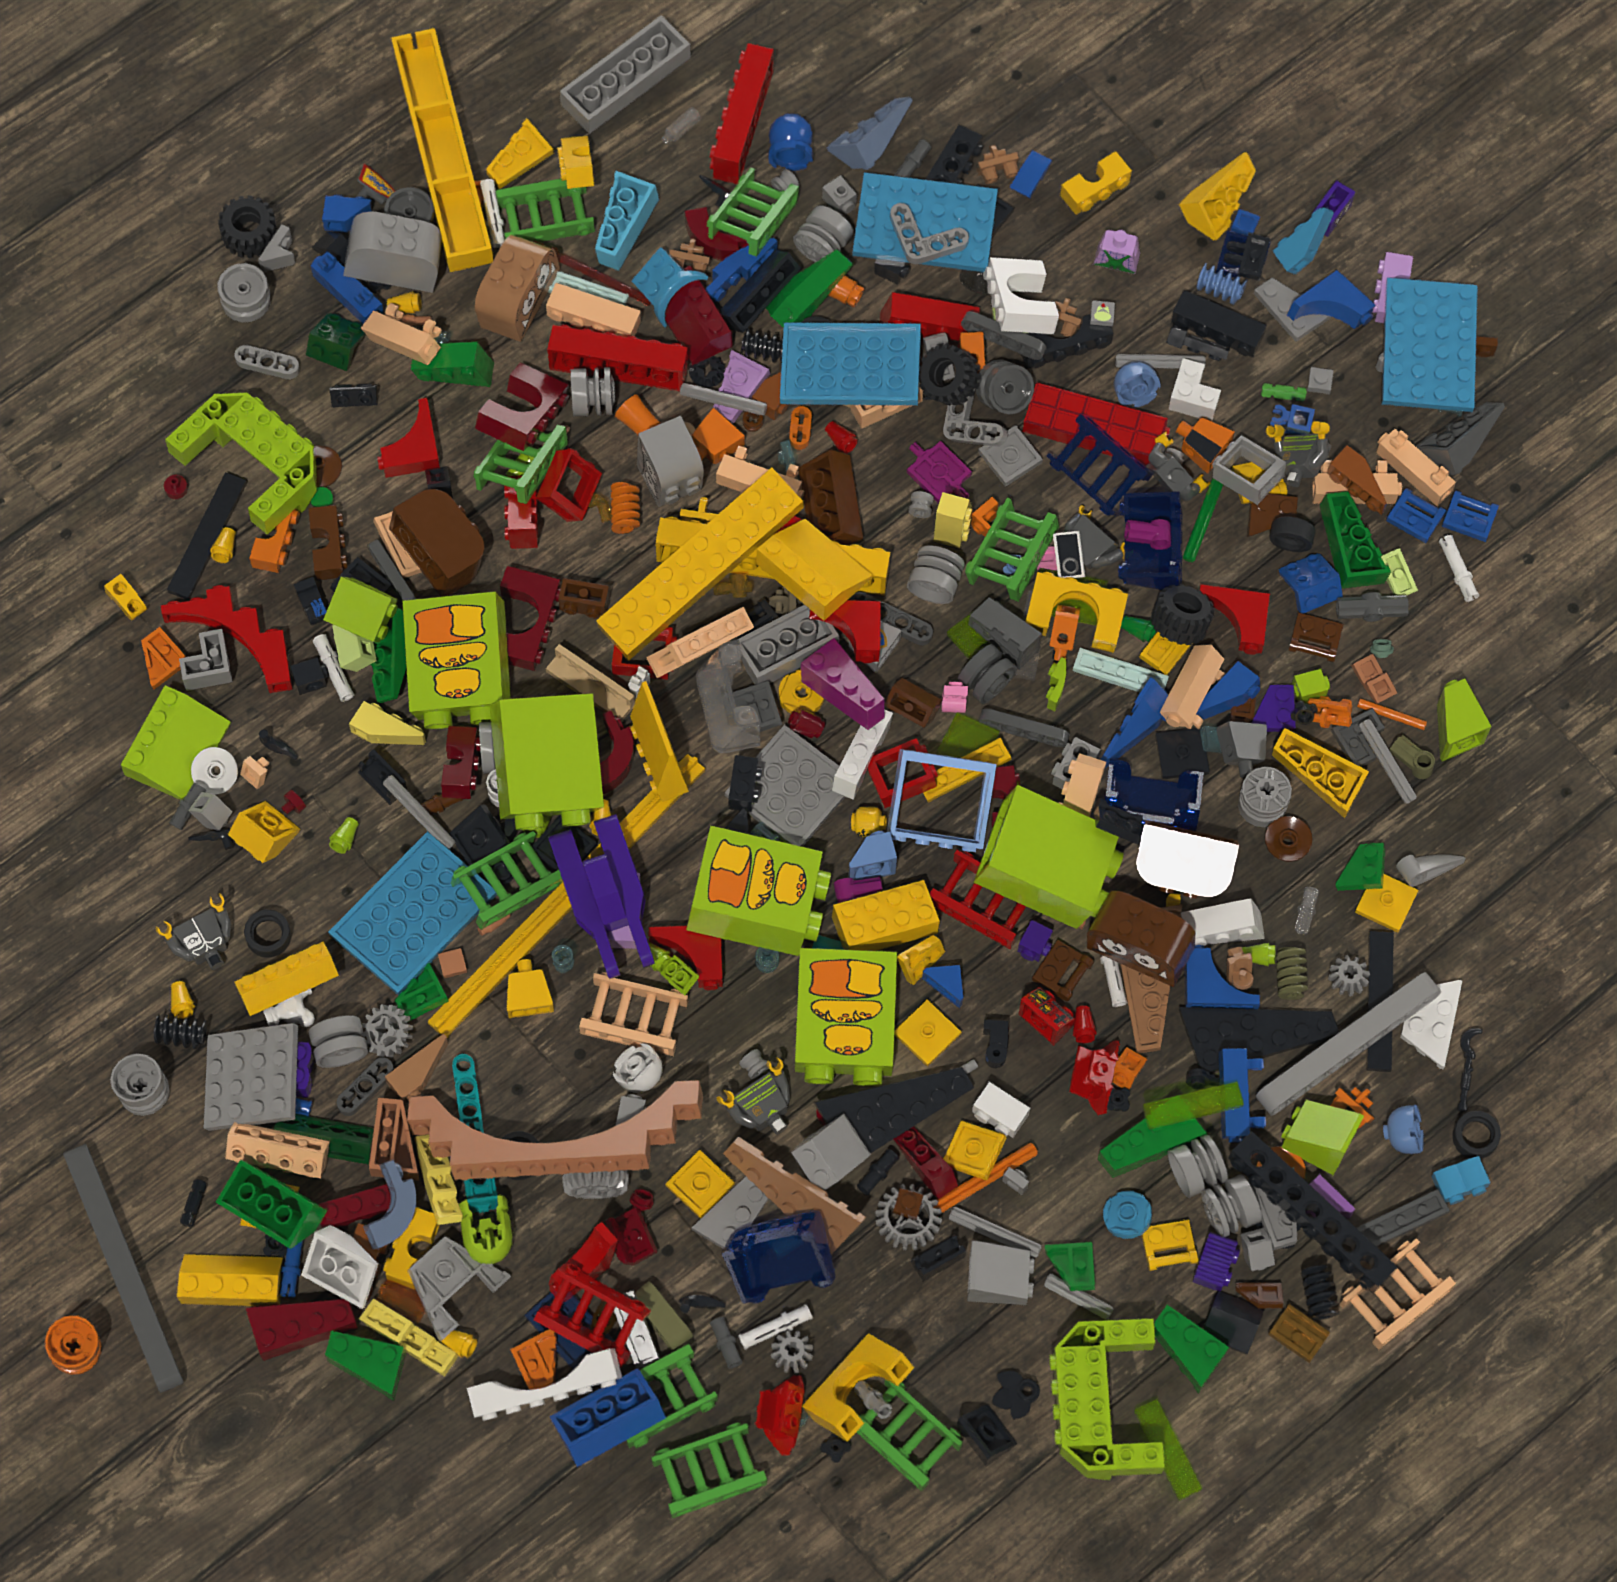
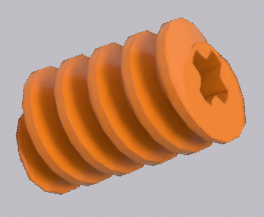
[611,482,640,534]

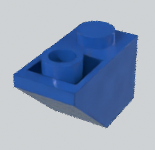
[322,195,372,232]

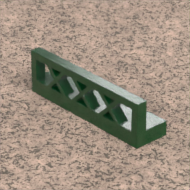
[274,1114,374,1165]

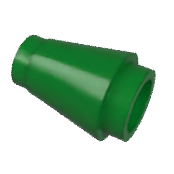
[1121,615,1156,642]

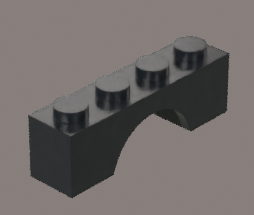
[1021,314,1113,369]

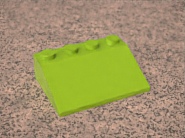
[121,686,231,800]

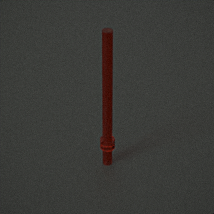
[533,240,651,306]

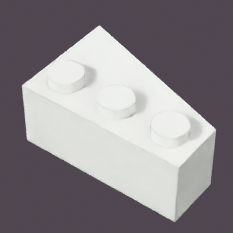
[1181,898,1265,946]

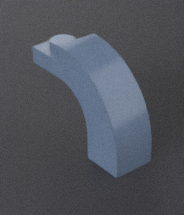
[363,1160,416,1249]

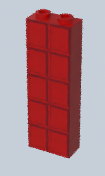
[1022,382,1171,466]

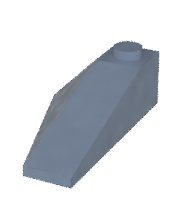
[827,97,912,170]

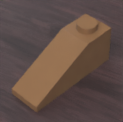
[385,1034,448,1105]

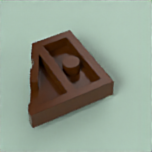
[1247,493,1298,537]

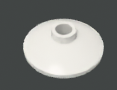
[191,747,238,795]

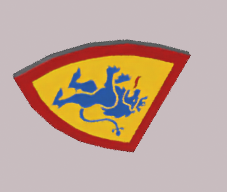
[356,164,395,205]

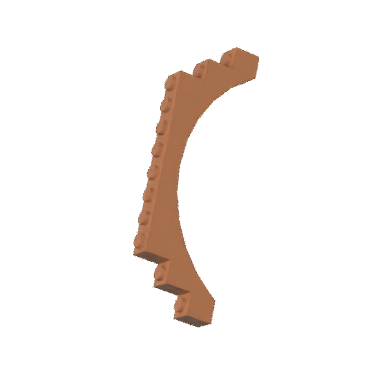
[407,1080,703,1180]

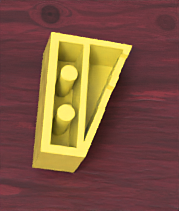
[934,492,973,549]

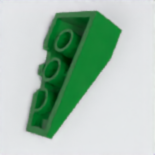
[766,249,853,328]
[370,608,407,703]

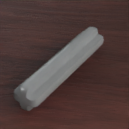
[1044,1274,1113,1320]

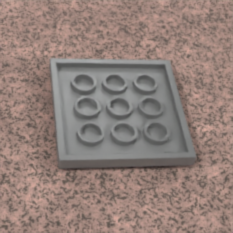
[725,725,846,847]
[204,1023,298,1131]

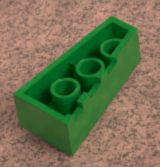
[1319,491,1391,589]
[1098,1095,1207,1178]

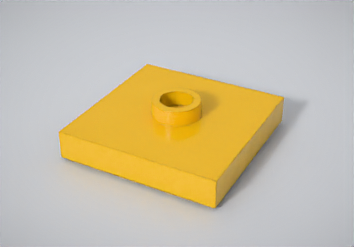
[1355,874,1419,933]
[894,1000,962,1067]
[943,1121,1006,1181]
[665,1150,735,1219]

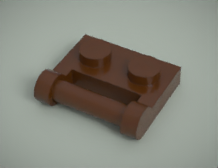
[1288,612,1344,663]
[1032,940,1094,1001]

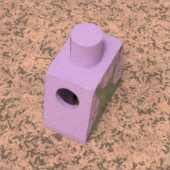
[1093,230,1140,274]

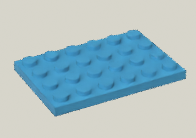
[853,173,998,272]
[1382,278,1477,412]
[780,323,921,405]
[328,831,497,996]

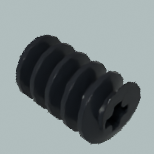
[740,328,783,364]
[153,1014,207,1050]
[1301,1265,1340,1320]

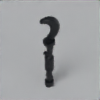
[1457,1028,1483,1112]

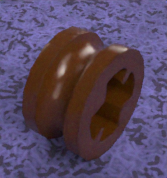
[743,411,763,432]

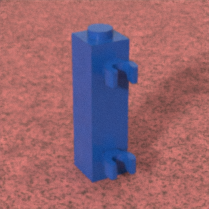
[311,252,384,324]
[1270,404,1315,435]
[1219,1049,1266,1143]

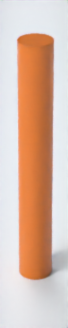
[1357,698,1427,730]

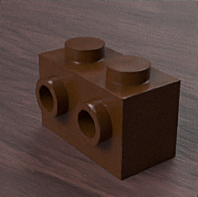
[558,578,610,619]
[884,678,943,728]

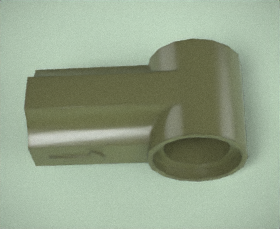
[1389,735,1435,779]

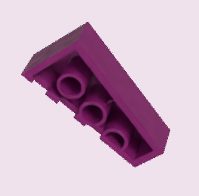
[801,638,885,730]

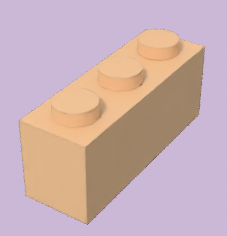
[1059,753,1107,817]

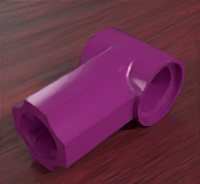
[1124,519,1171,550]
[833,877,882,904]

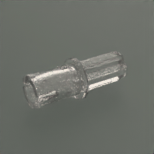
[1295,887,1320,934]

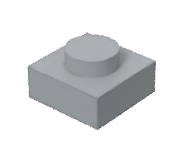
[1307,367,1334,394]
[1002,1167,1029,1195]

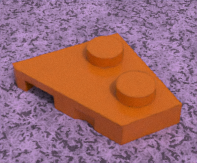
[141,627,186,690]
[510,1329,557,1390]

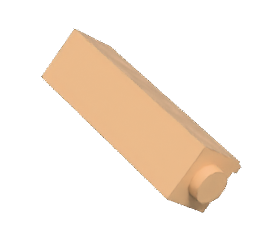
[361,303,442,365]
[1376,429,1456,506]
[716,446,804,499]
[1312,460,1402,504]
[1160,645,1225,729]

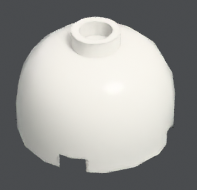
[613,1043,662,1093]

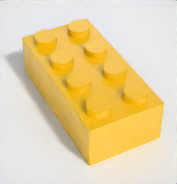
[832,880,940,951]

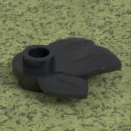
[991,1371,1040,1420]

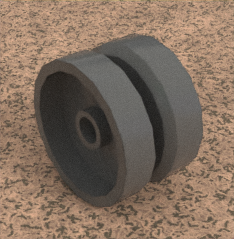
[384,187,436,226]
[976,359,1034,415]
[958,644,1017,704]

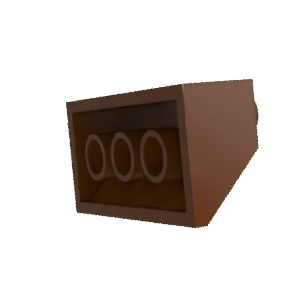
[799,450,863,546]

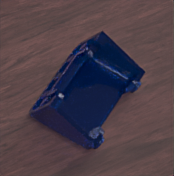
[1118,492,1183,590]
[1104,759,1204,831]
[721,1210,836,1304]

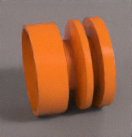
[45,1316,101,1375]

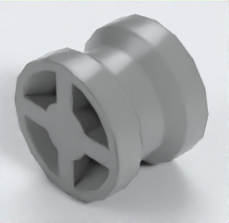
[771,169,799,192]
[909,491,934,518]
[739,1049,768,1079]

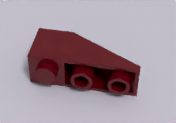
[893,1126,958,1199]

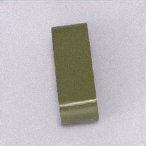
[635,1281,693,1352]

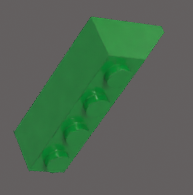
[216,1160,327,1249]

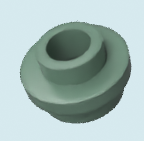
[1370,639,1394,658]

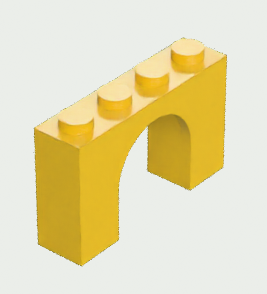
[1025,572,1128,653]
[802,1334,914,1442]

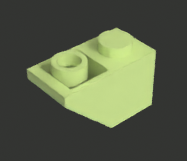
[332,625,377,672]

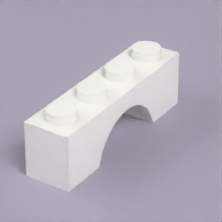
[832,710,893,800]

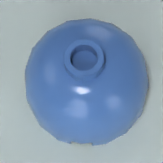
[1113,362,1161,407]
[1383,1105,1424,1154]

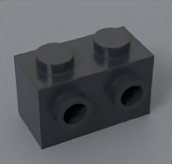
[728,755,762,812]

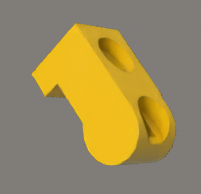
[104,574,147,621]

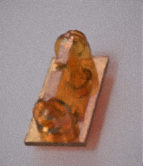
[376,1280,426,1323]

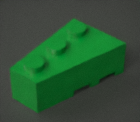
[411,342,494,387]
[1154,1305,1229,1394]
[325,1331,406,1401]

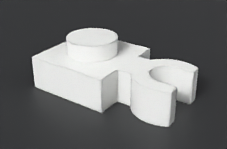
[628,666,650,700]

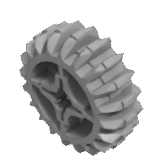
[562,1170,629,1199]
[875,1184,942,1251]

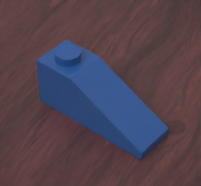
[1196,661,1260,720]

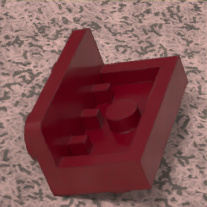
[605,1208,658,1266]

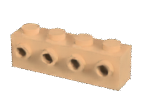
[546,283,641,337]
[226,1122,329,1178]

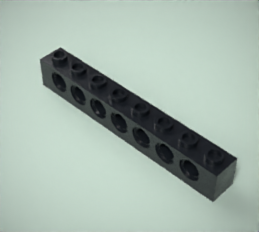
[874,125,984,285]
[1228,1131,1398,1294]

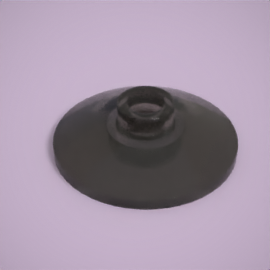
[959,270,991,295]

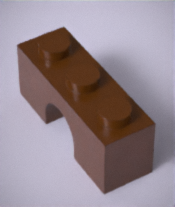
[308,505,348,581]

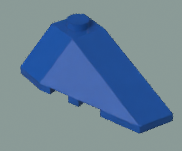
[1101,677,1168,768]

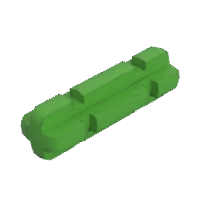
[1261,383,1307,401]

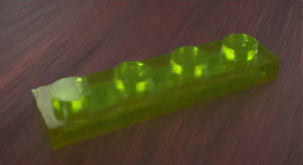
[1142,1082,1244,1129]
[1134,1399,1202,1501]

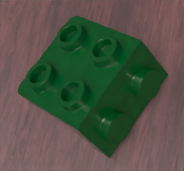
[306,313,366,371]

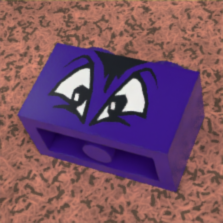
[1311,181,1355,237]

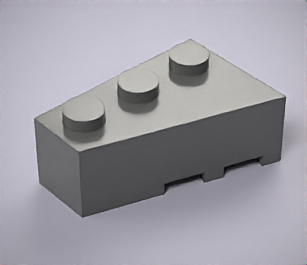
[968,597,1042,670]

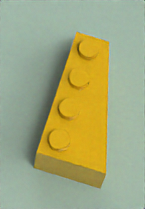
[1272,728,1369,818]

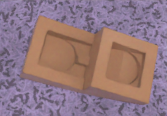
[1351,654,1397,704]

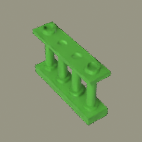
[707,168,799,257]
[496,179,595,243]
[474,424,568,504]
[965,498,1059,602]
[450,831,563,930]
[626,1344,717,1448]
[856,1379,963,1492]
[652,1423,767,1519]

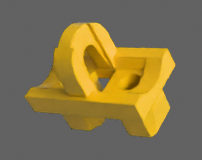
[680,497,718,524]

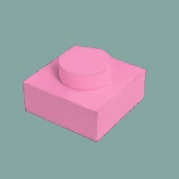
[1037,546,1057,571]

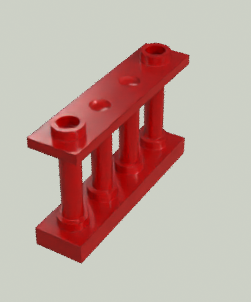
[930,850,1026,950]
[534,1263,651,1367]

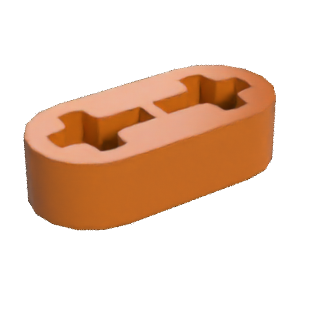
[789,406,812,450]

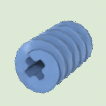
[1197,263,1248,305]

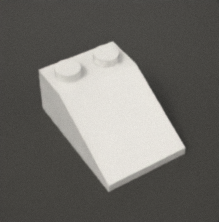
[301,1225,378,1308]

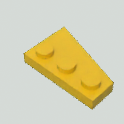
[486,118,554,189]

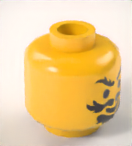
[851,807,887,838]

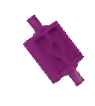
[907,441,972,503]

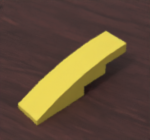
[414,1135,463,1225]
[359,1299,459,1377]

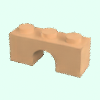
[851,383,923,429]

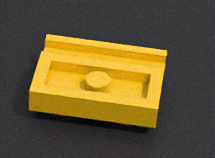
[1139,632,1193,675]

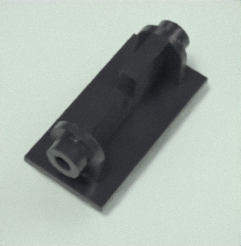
[329,383,377,407]

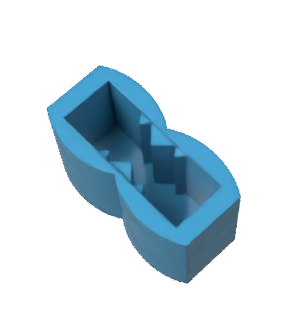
[1431,1156,1490,1205]

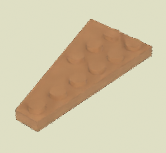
[1120,904,1183,1054]
[723,1137,866,1256]

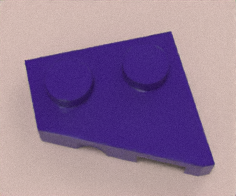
[1252,685,1296,732]

